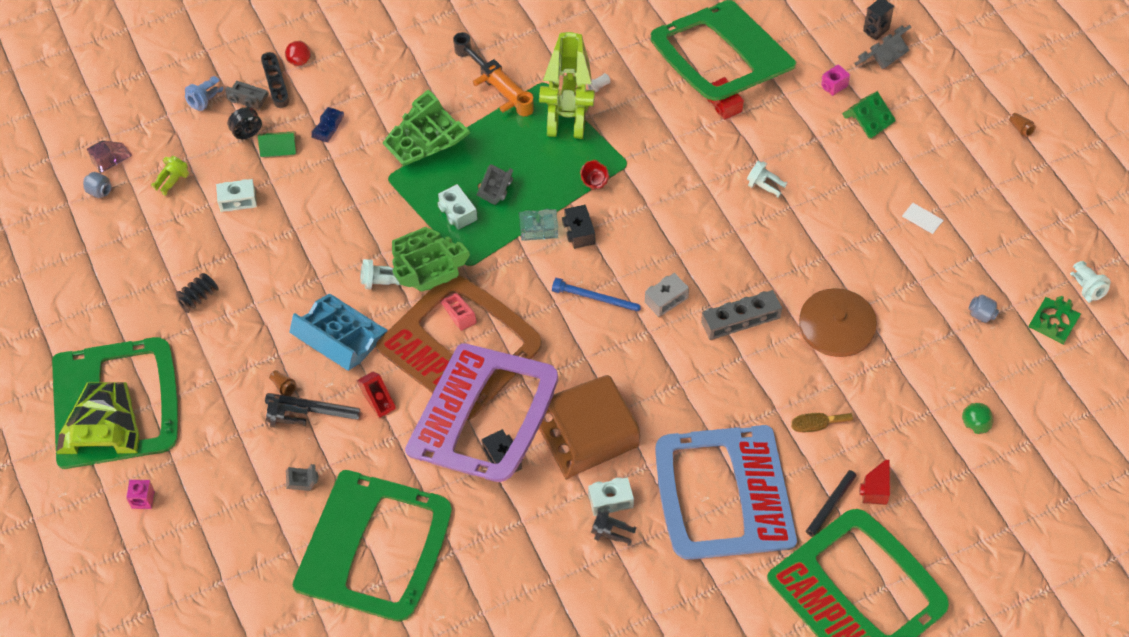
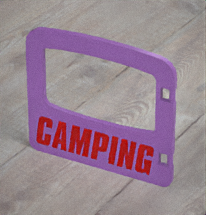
[405,343,559,482]

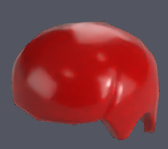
[285,41,311,66]
[580,160,609,190]

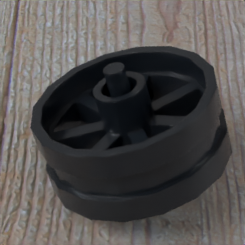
[227,107,262,140]

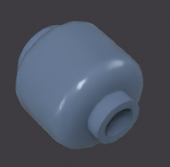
[83,172,111,198]
[968,295,999,323]

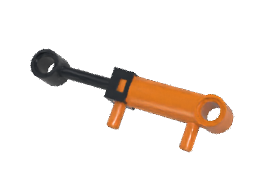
[453,32,534,116]

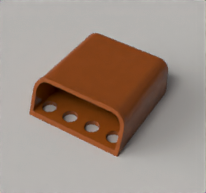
[539,375,640,480]

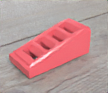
[441,293,477,331]

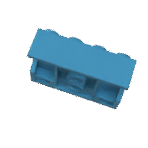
[289,293,388,371]

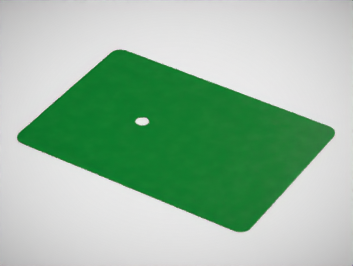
[388,82,627,266]

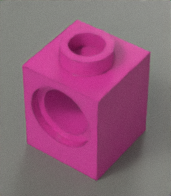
[821,64,850,96]
[126,479,155,509]

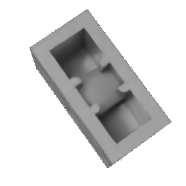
[644,273,689,317]

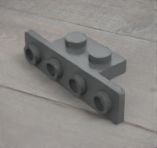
[854,25,912,69]

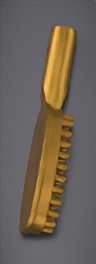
[791,412,853,433]

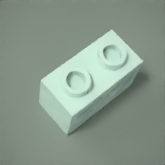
[438,184,477,230]

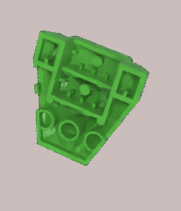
[383,89,470,166]
[392,227,470,292]

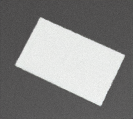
[902,203,944,234]

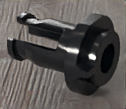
[266,396,308,428]
[591,509,637,546]

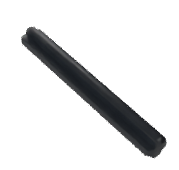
[265,393,361,419]

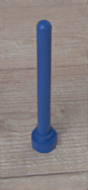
[551,277,641,311]

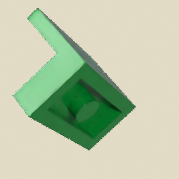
[258,131,296,157]

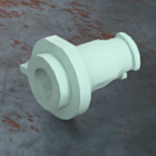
[747,161,788,198]
[360,259,399,290]
[1070,261,1111,303]

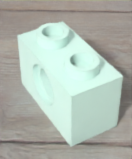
[216,179,257,212]
[588,477,634,516]

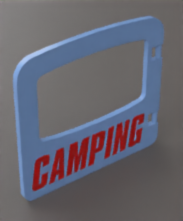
[655,425,797,560]

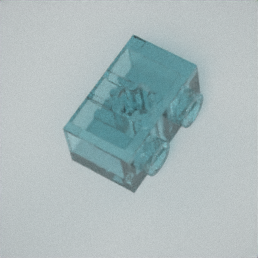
[519,209,558,241]

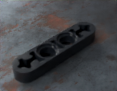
[261,52,289,108]

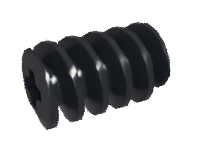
[176,273,219,313]

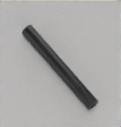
[806,470,857,537]

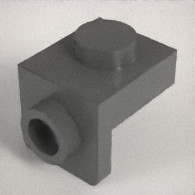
[286,464,318,491]

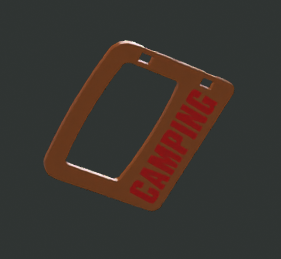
[376,275,542,420]

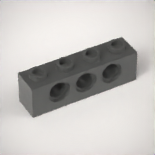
[701,290,782,340]

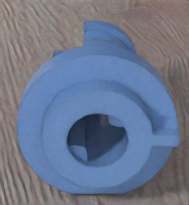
[185,76,223,111]

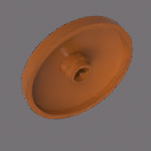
[799,288,877,357]

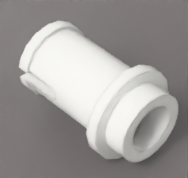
[587,73,611,92]

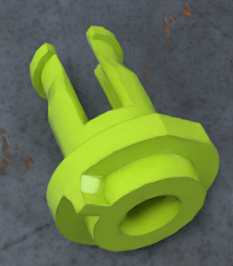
[151,156,189,196]

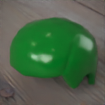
[962,403,993,434]

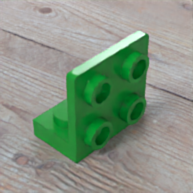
[842,91,896,139]

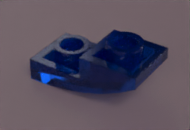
[311,107,344,143]

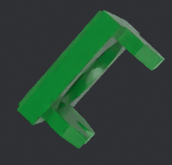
[1028,296,1081,345]

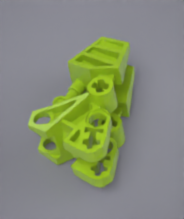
[539,32,595,139]

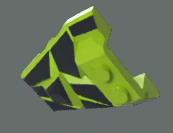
[56,382,140,454]

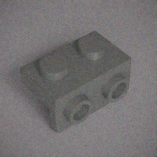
[225,80,269,110]
[476,164,513,205]

